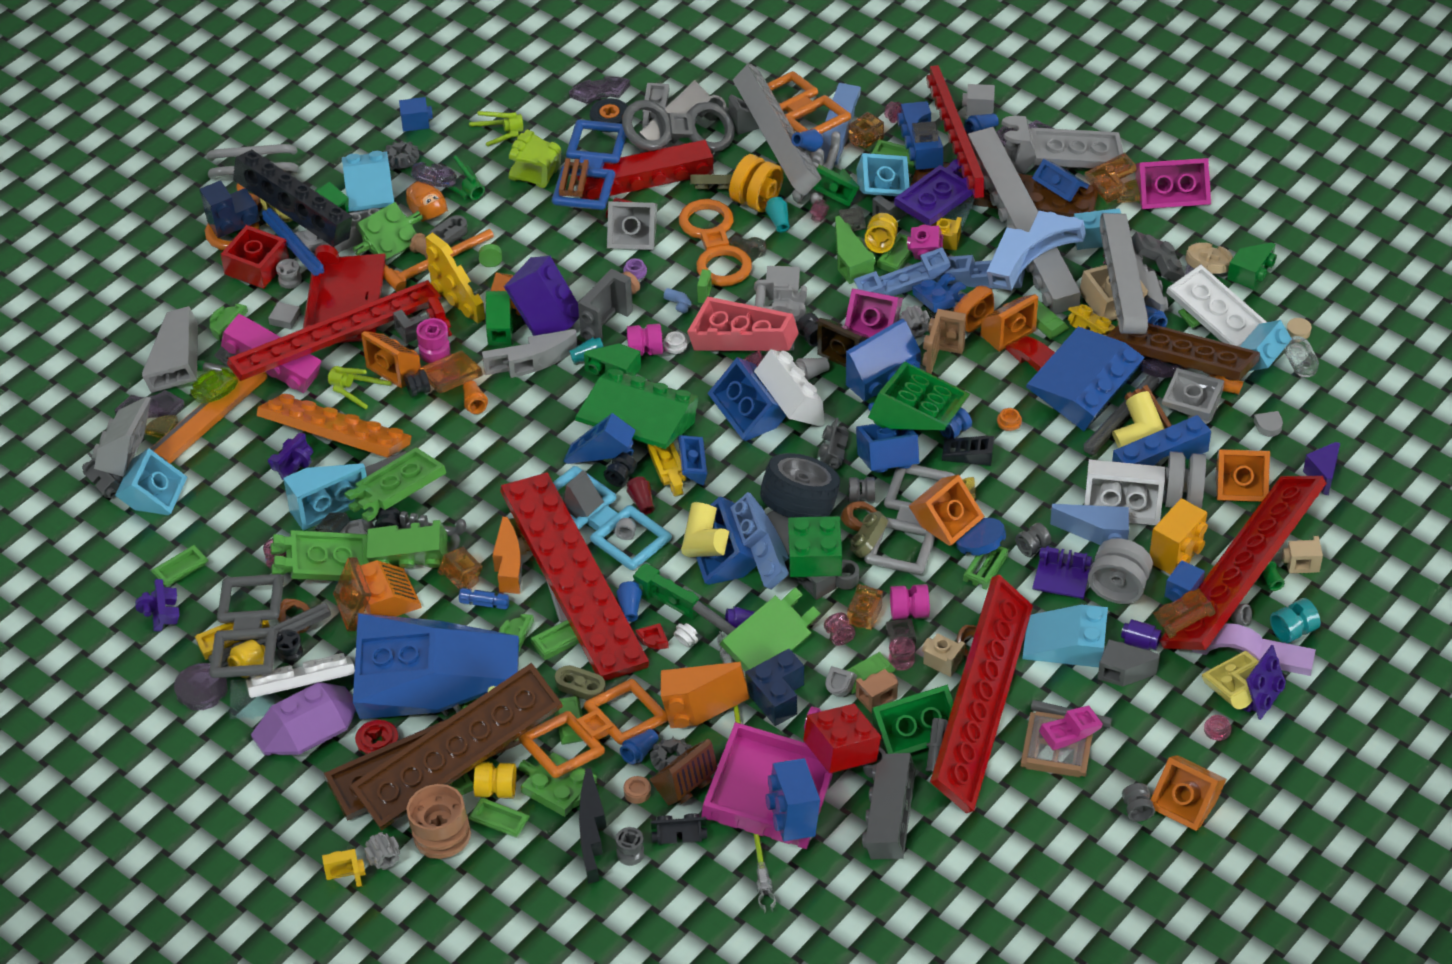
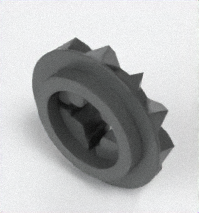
[383,140,419,168]
[650,736,691,771]

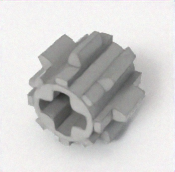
[900,305,930,337]
[364,832,400,870]

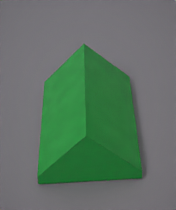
[872,684,954,754]

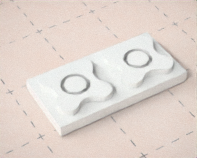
[1166,265,1266,347]
[246,653,355,698]

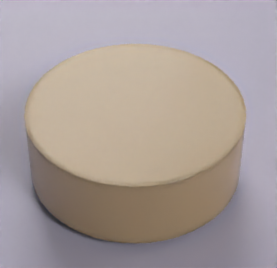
[1286,318,1311,341]

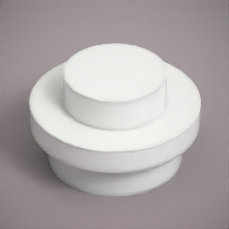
[663,332,687,354]
[674,623,698,647]

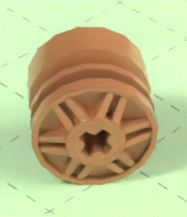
[406,784,471,859]

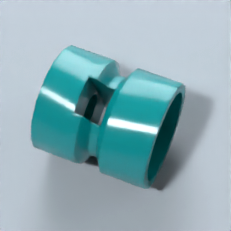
[1270,598,1321,644]

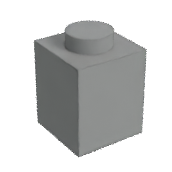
[962,84,995,116]

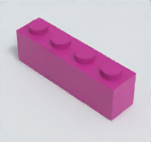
[221,314,322,394]

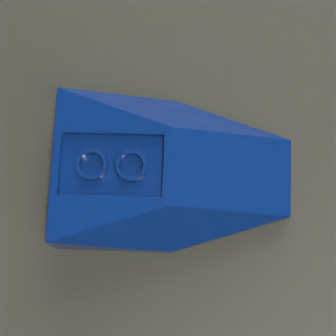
[353,613,519,719]

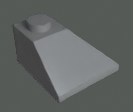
[607,202,657,250]

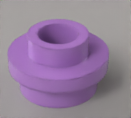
[623,258,647,280]

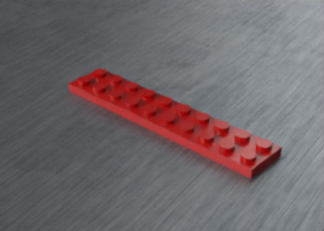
[500,472,649,681]
[1159,476,1326,650]
[930,575,1033,813]

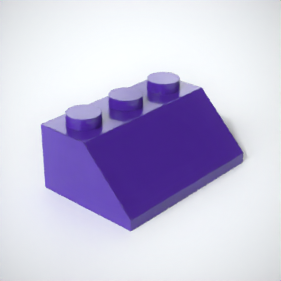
[504,256,579,336]

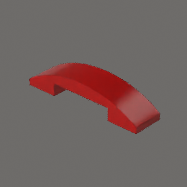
[1006,336,1055,372]

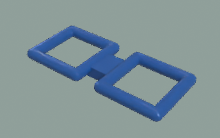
[552,120,627,210]

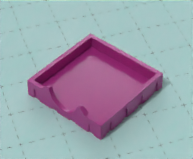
[701,722,834,849]

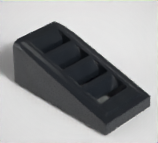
[942,436,994,466]

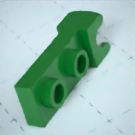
[633,563,699,620]

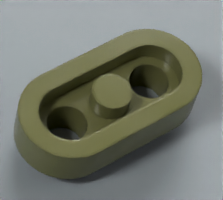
[690,175,732,189]
[850,511,888,558]
[555,665,606,700]

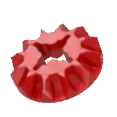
[355,720,399,754]

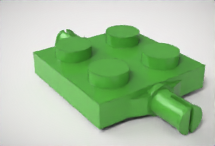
[353,202,423,261]
[518,752,597,817]

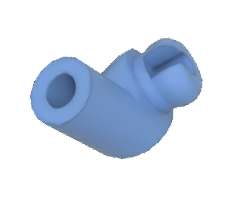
[664,288,692,314]

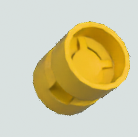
[865,213,898,253]
[474,762,517,799]

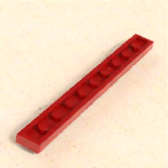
[926,65,984,198]
[227,280,441,381]

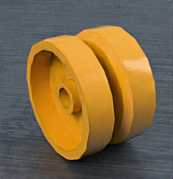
[729,154,784,213]

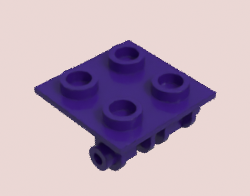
[1032,546,1093,599]
[1243,645,1286,720]

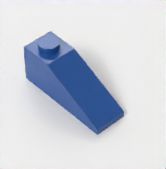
[564,413,635,464]

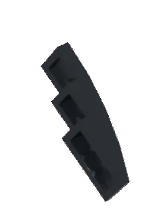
[579,768,607,884]

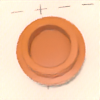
[997,408,1022,431]

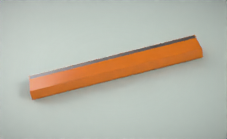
[150,372,268,464]

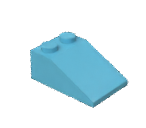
[342,151,394,212]
[283,463,367,531]
[1023,604,1108,668]

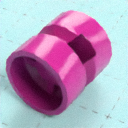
[416,318,450,364]
[627,324,663,356]
[890,584,930,620]

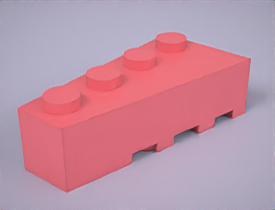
[687,297,799,351]

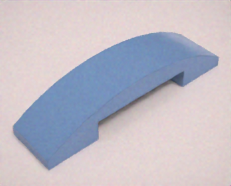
[854,247,951,296]

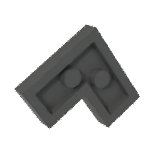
[1131,232,1185,282]

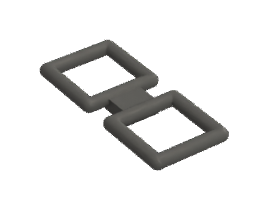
[209,574,284,678]

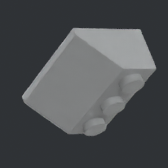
[92,397,151,477]

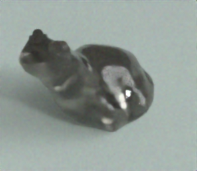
[730,235,767,259]

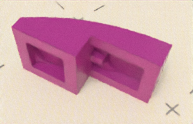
[1039,705,1103,750]

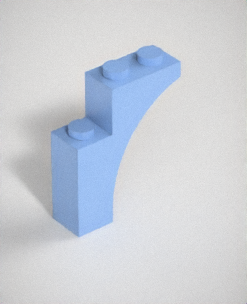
[987,211,1086,291]

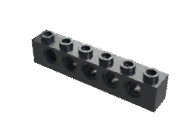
[233,149,352,247]

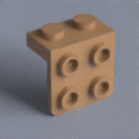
[922,309,966,374]

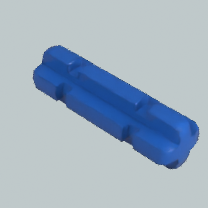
[458,588,509,609]

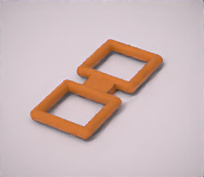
[767,71,851,134]
[519,679,668,778]

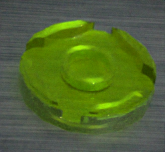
[190,367,238,403]

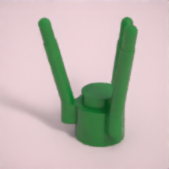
[433,155,485,200]

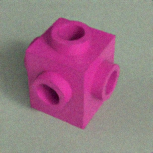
[907,225,943,260]

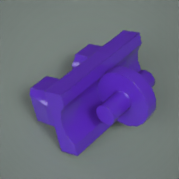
[268,433,314,480]
[135,579,179,632]

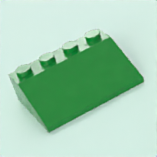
[868,361,970,430]
[575,369,698,449]

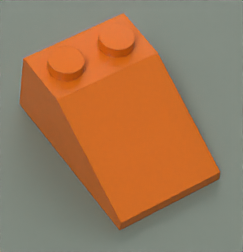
[661,662,750,728]

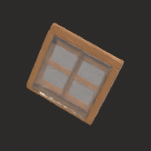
[1021,711,1093,777]

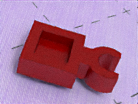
[426,296,452,337]

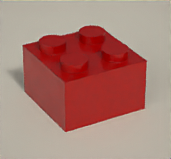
[221,225,289,289]
[803,703,881,773]

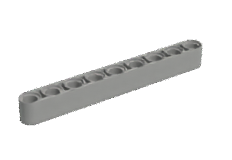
[733,63,821,196]

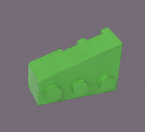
[367,520,448,568]

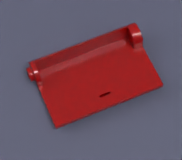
[303,245,386,343]

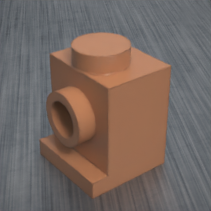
[856,669,899,713]

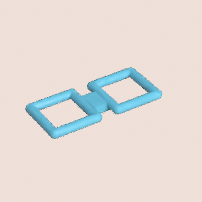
[553,466,672,570]

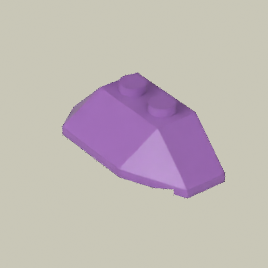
[251,682,356,755]

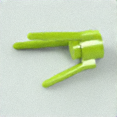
[469,111,523,146]
[328,366,392,409]

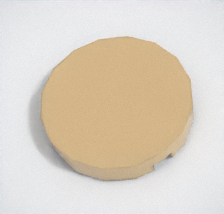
[1185,243,1233,274]

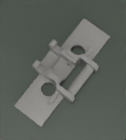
[754,266,807,350]

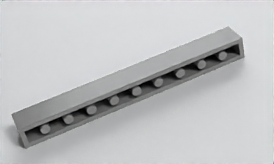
[967,127,1081,314]

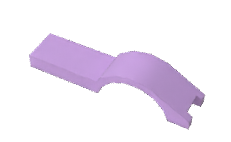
[1192,623,1316,676]

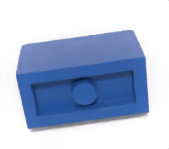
[1032,158,1089,202]

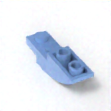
[730,492,789,590]

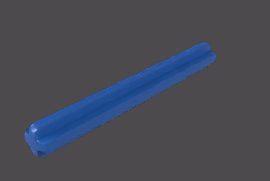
[262,208,324,276]

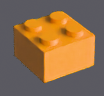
[1150,498,1208,575]

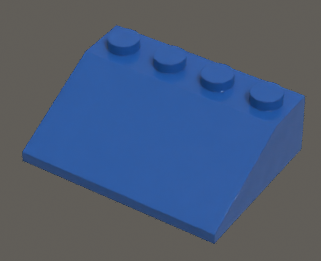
[1026,326,1145,431]

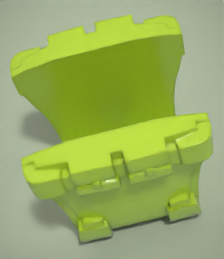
[509,129,561,188]

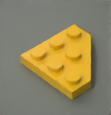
[425,232,485,323]

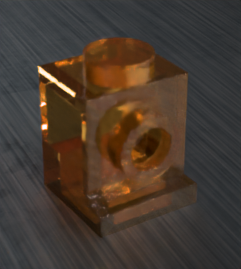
[849,112,884,149]
[438,547,483,589]
[847,584,883,630]

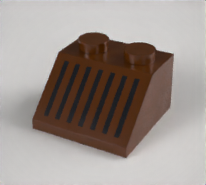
[649,738,717,806]

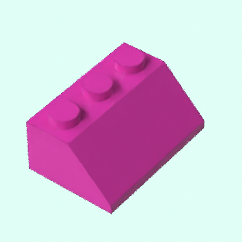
[1135,158,1211,209]

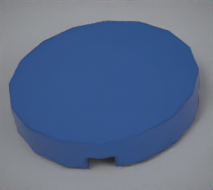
[956,518,1006,556]

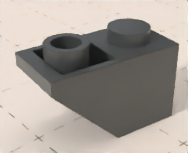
[1098,640,1160,686]

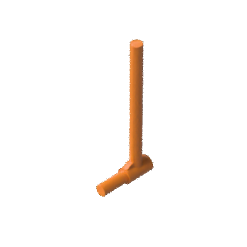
[383,229,494,292]

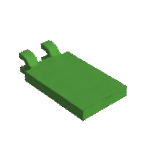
[344,447,446,522]
[270,530,369,582]
[719,587,821,671]

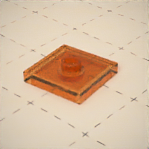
[418,350,483,393]
[333,557,371,631]

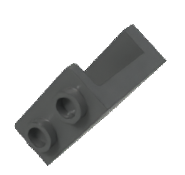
[578,269,633,342]

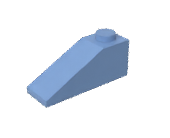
[1050,504,1129,545]

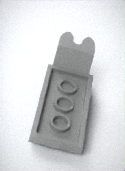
[1001,116,1126,174]

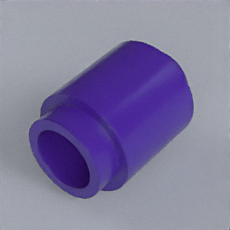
[1121,619,1162,651]

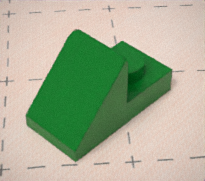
[812,164,859,207]

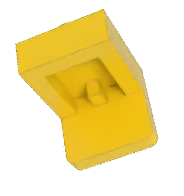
[322,849,366,887]

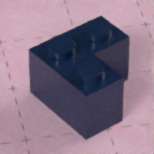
[199,180,260,238]
[745,649,804,726]

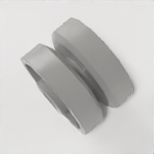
[1164,451,1206,508]
[1088,539,1153,604]

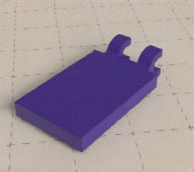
[894,159,973,226]

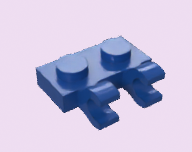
[912,273,966,313]

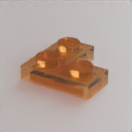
[1085,152,1137,203]

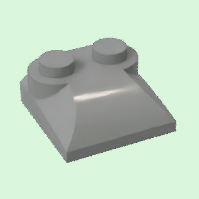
[1162,368,1224,424]

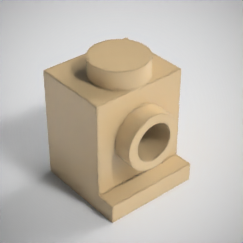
[1282,536,1323,573]
[922,633,965,677]

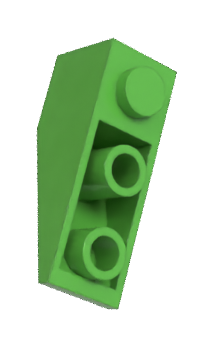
[835,216,876,284]

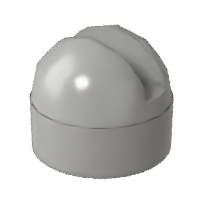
[615,518,636,540]
[1230,604,1252,625]

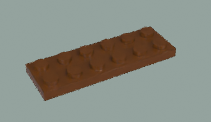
[1106,323,1260,381]

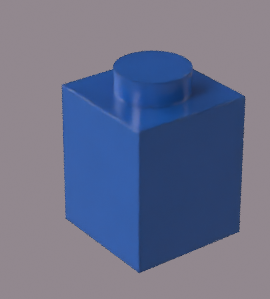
[399,97,433,132]
[1165,560,1205,606]

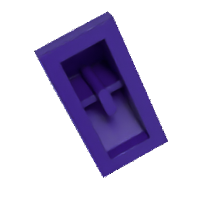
[1303,442,1340,496]

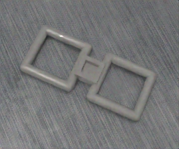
[864,465,954,575]

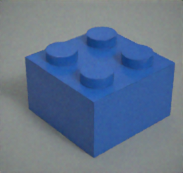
[856,424,919,472]
[765,758,820,842]

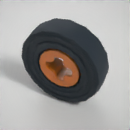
[590,98,628,132]

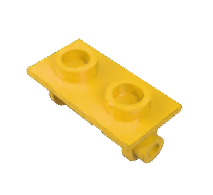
[1068,304,1115,336]

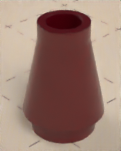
[626,476,655,515]

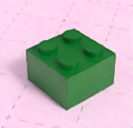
[788,516,842,577]

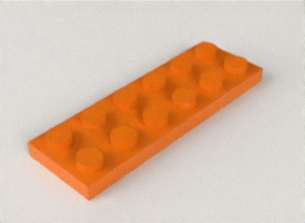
[257,394,412,458]

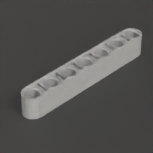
[1100,213,1148,334]

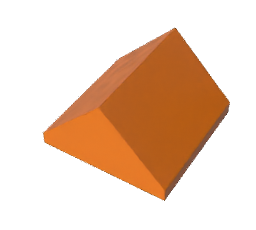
[1215,449,1270,501]

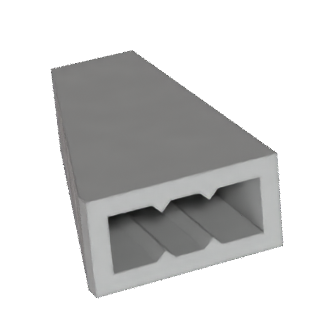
[142,306,198,393]

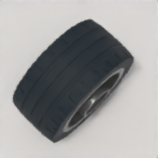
[760,453,840,518]

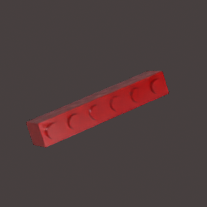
[575,139,714,200]

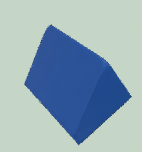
[678,435,707,485]

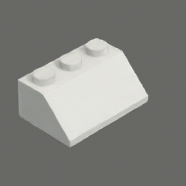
[754,349,825,427]
[1084,460,1165,525]

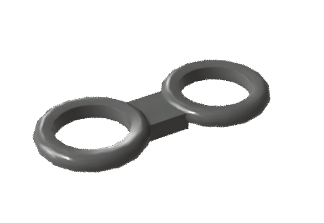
[622,100,735,153]

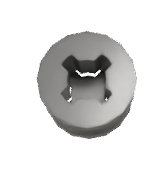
[276,259,302,289]

